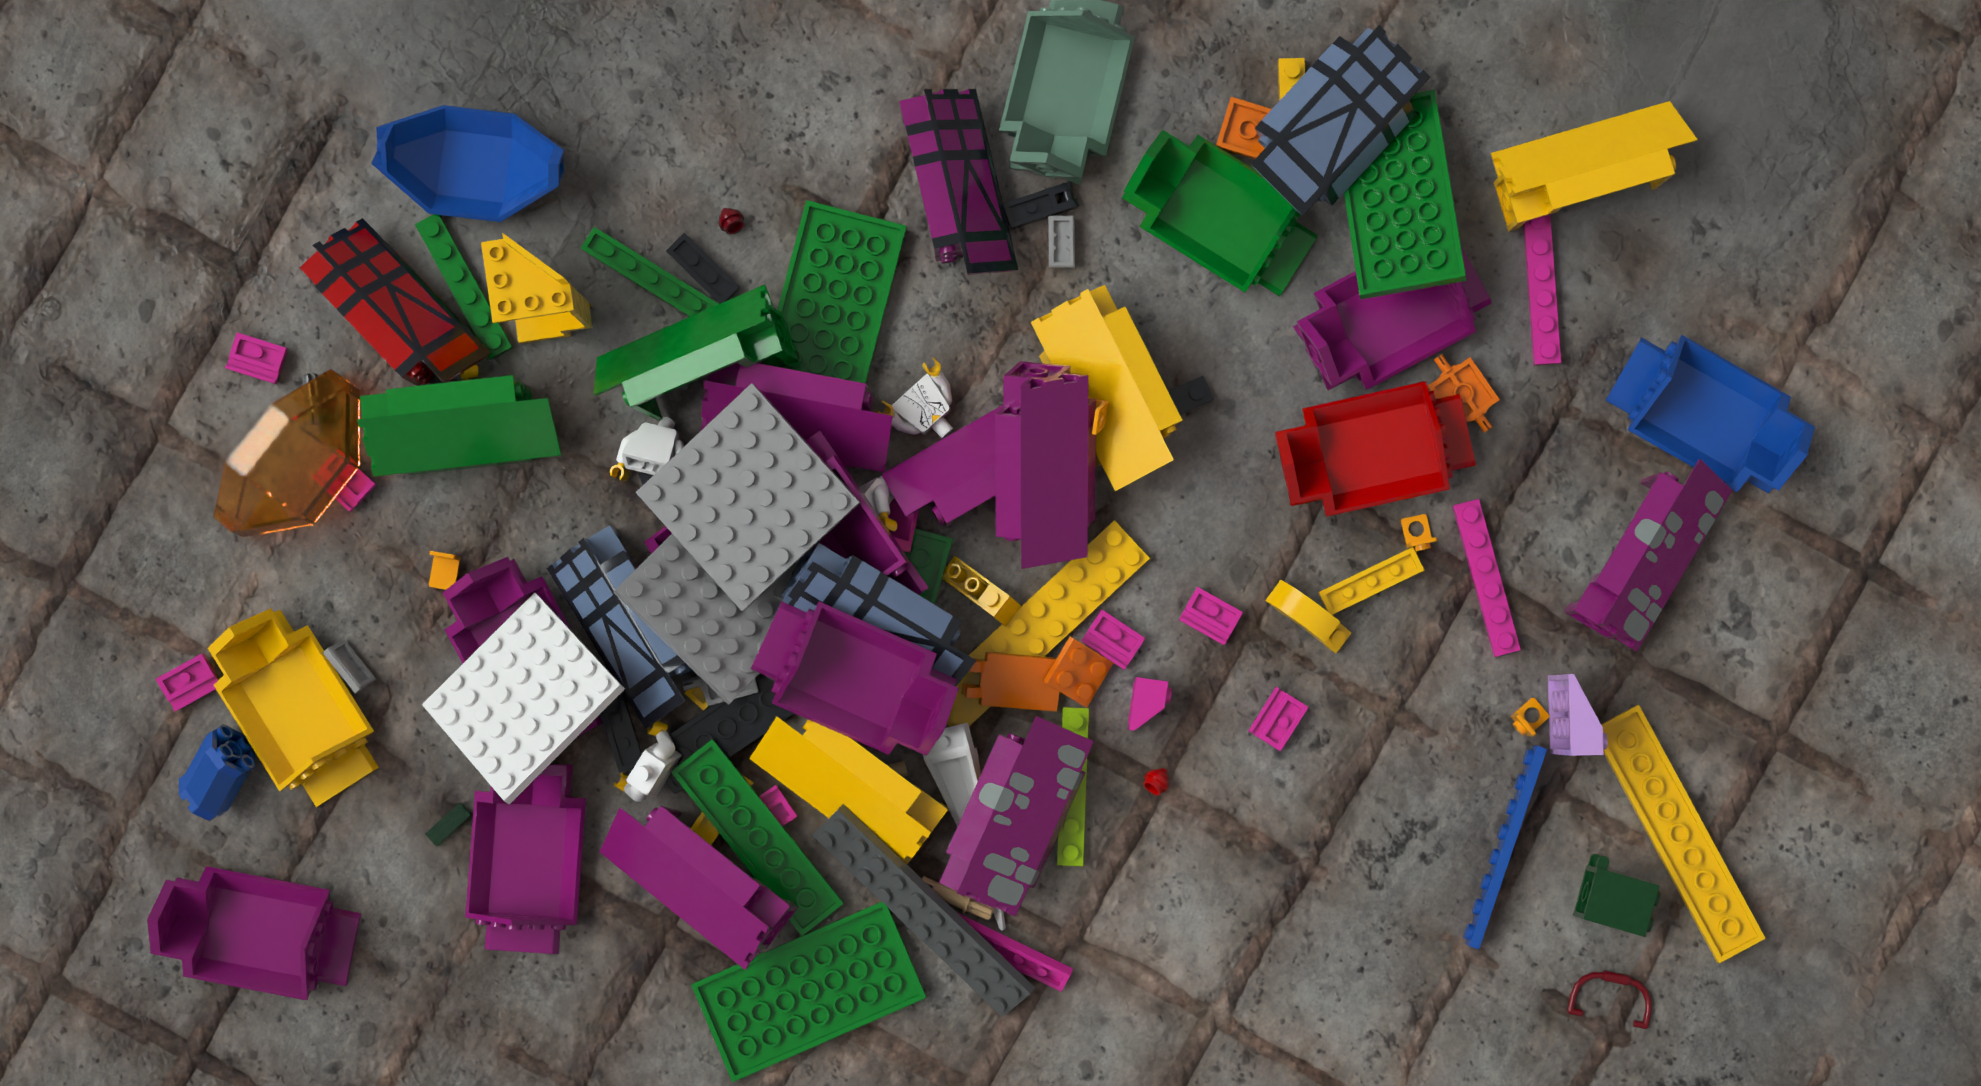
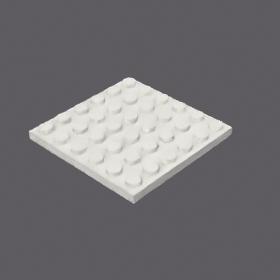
[422,593,625,804]

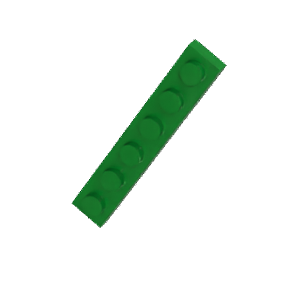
[415,214,513,361]
[580,227,718,317]

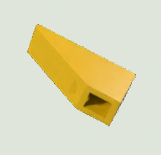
[942,556,1021,627]

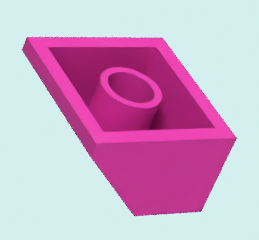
[1127,677,1172,731]

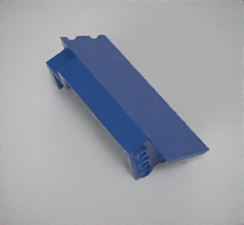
[1606,335,1815,494]

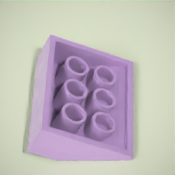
[1548,674,1607,756]

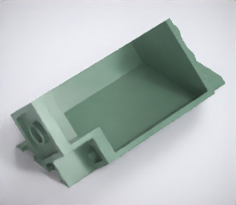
[999,0,1135,185]

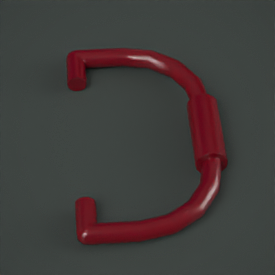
[1567,970,1652,1029]

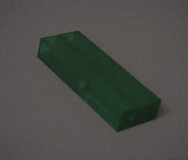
[425,803,471,847]

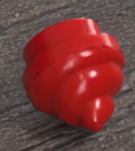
[1143,768,1169,796]

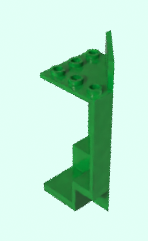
[1122,130,1318,297]
[593,284,799,421]
[357,375,561,477]

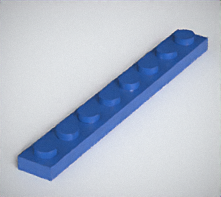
[1463,745,1547,950]

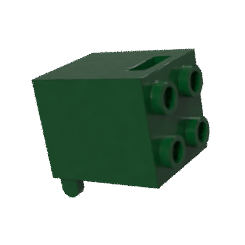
[1573,854,1661,937]

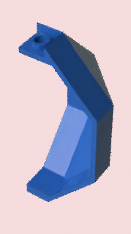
[371,105,564,222]

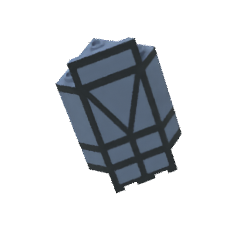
[1251,25,1430,215]
[546,525,692,729]
[774,543,976,687]

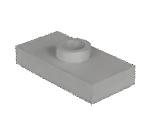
[1048,216,1075,269]
[323,639,376,694]

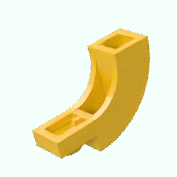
[1265,580,1351,653]

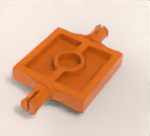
[1427,354,1500,433]

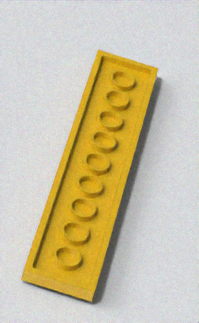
[947,520,1150,727]
[1601,705,1766,963]

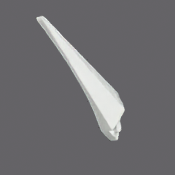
[923,722,1006,931]

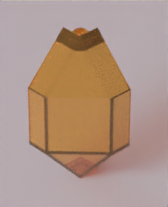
[213,369,360,537]

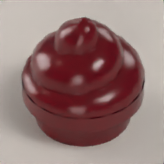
[718,208,744,235]

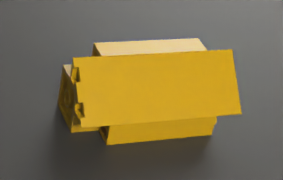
[1490,101,1698,232]
[481,233,593,344]
[1031,285,1182,491]
[208,608,379,808]
[749,717,949,864]

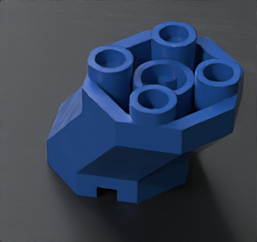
[179,724,255,821]

